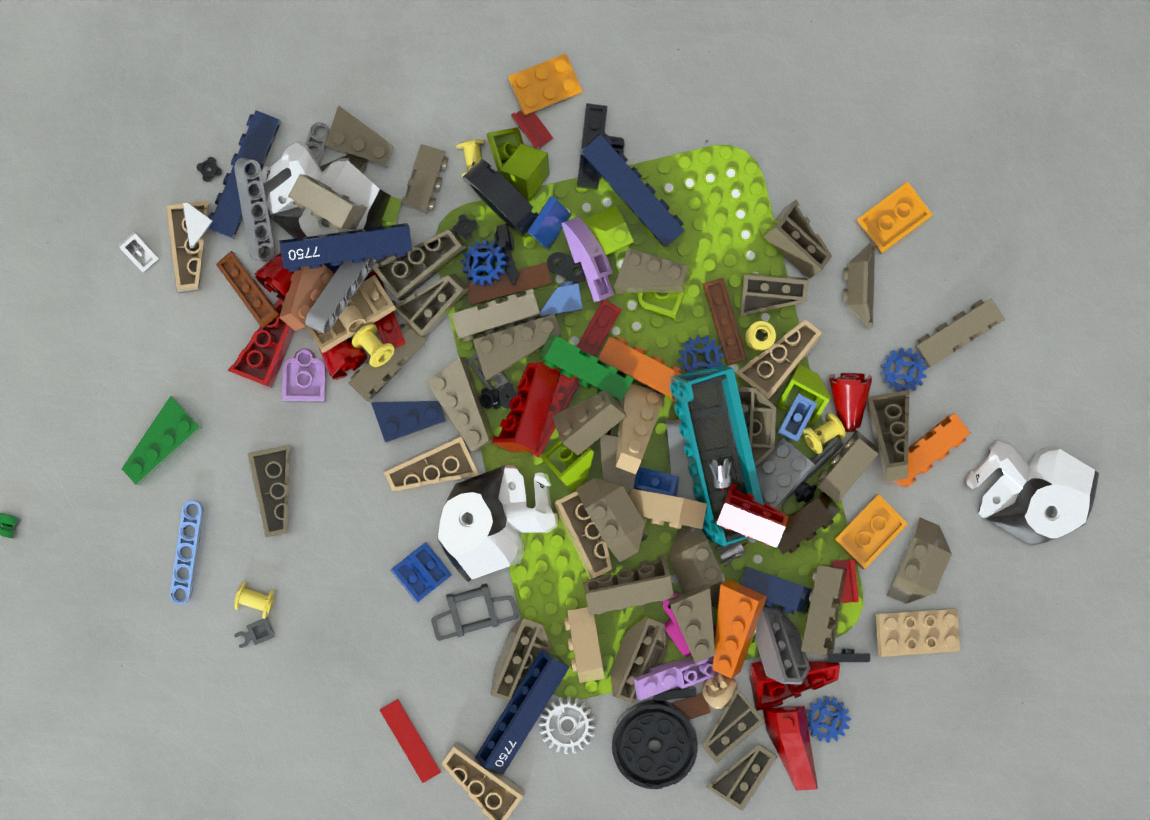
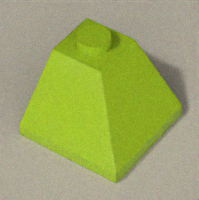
[582,205,634,256]
[776,364,831,427]
[540,439,594,492]

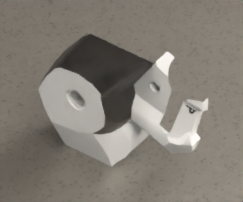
[261,141,391,238]
[965,440,1099,546]
[438,464,558,583]

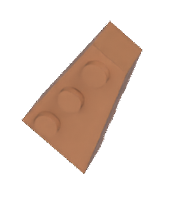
[279,264,334,331]

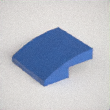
[634,467,679,497]
[391,542,452,603]

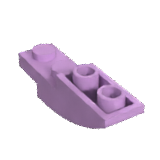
[561,217,614,302]
[633,656,719,700]

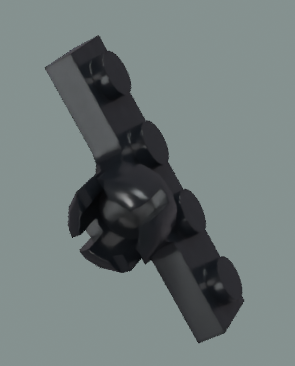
[577,103,625,190]

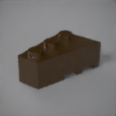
[777,491,840,554]

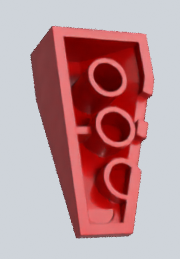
[763,705,818,791]

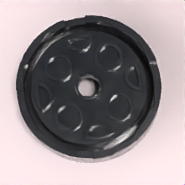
[463,158,538,237]
[612,700,698,789]

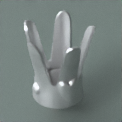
[709,458,732,492]
[715,541,747,567]

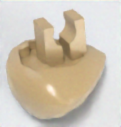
[702,674,738,709]

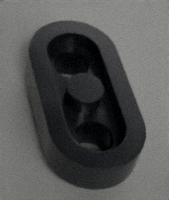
[547,252,586,283]

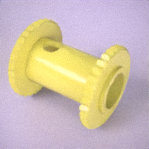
[456,139,486,177]
[745,320,777,352]
[352,324,395,367]
[803,413,846,454]
[234,581,275,619]

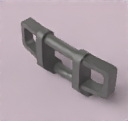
[431,583,518,641]

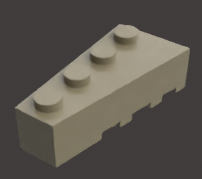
[915,298,1005,368]
[425,357,494,452]
[583,554,674,615]

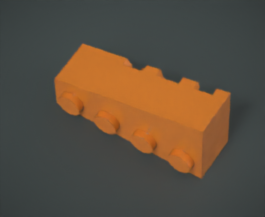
[598,336,689,402]
[895,413,971,487]
[712,579,767,679]

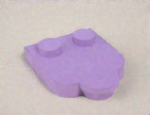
[282,348,326,402]

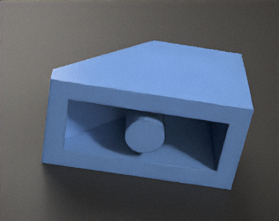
[540,281,583,318]
[776,393,817,442]

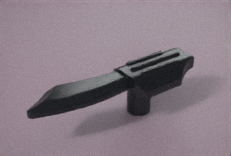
[494,224,519,285]

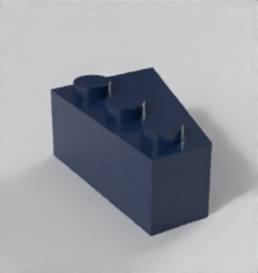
[371,401,446,443]
[739,566,811,614]

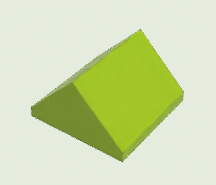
[486,127,524,171]
[498,144,550,201]

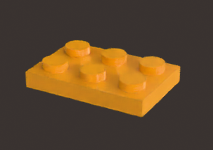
[507,53,583,116]
[856,181,933,254]
[833,494,908,569]

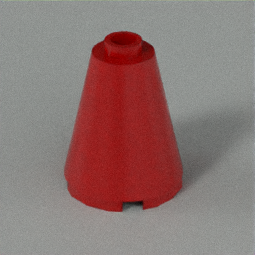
[254,253,294,301]
[319,338,367,380]
[829,373,872,432]

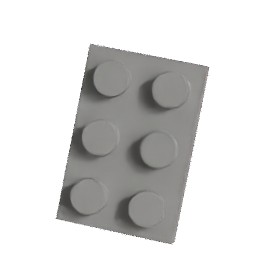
[756,438,815,509]

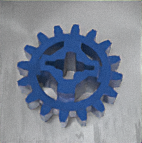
[461,240,508,287]
[678,335,724,379]
[881,347,927,392]
[806,696,851,743]

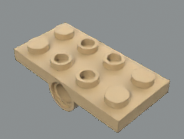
[307,275,396,353]
[876,609,960,657]

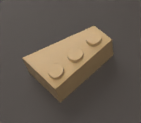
[630,489,707,529]
[564,607,605,683]

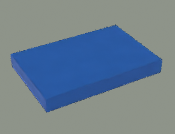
[528,196,571,250]

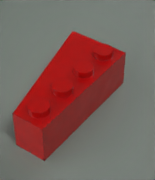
[228,299,294,388]
[492,362,560,452]

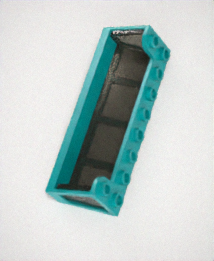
[670,365,764,546]

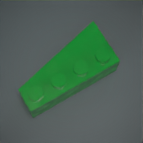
[539,334,634,401]
[122,396,202,485]

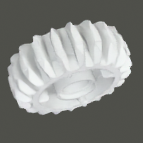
[539,696,596,754]

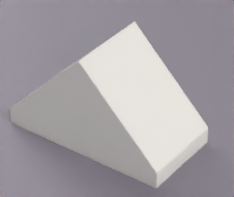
[183,203,212,248]
[118,232,159,272]

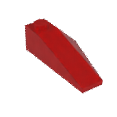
[750,661,840,711]

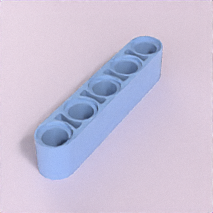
[170,500,204,604]

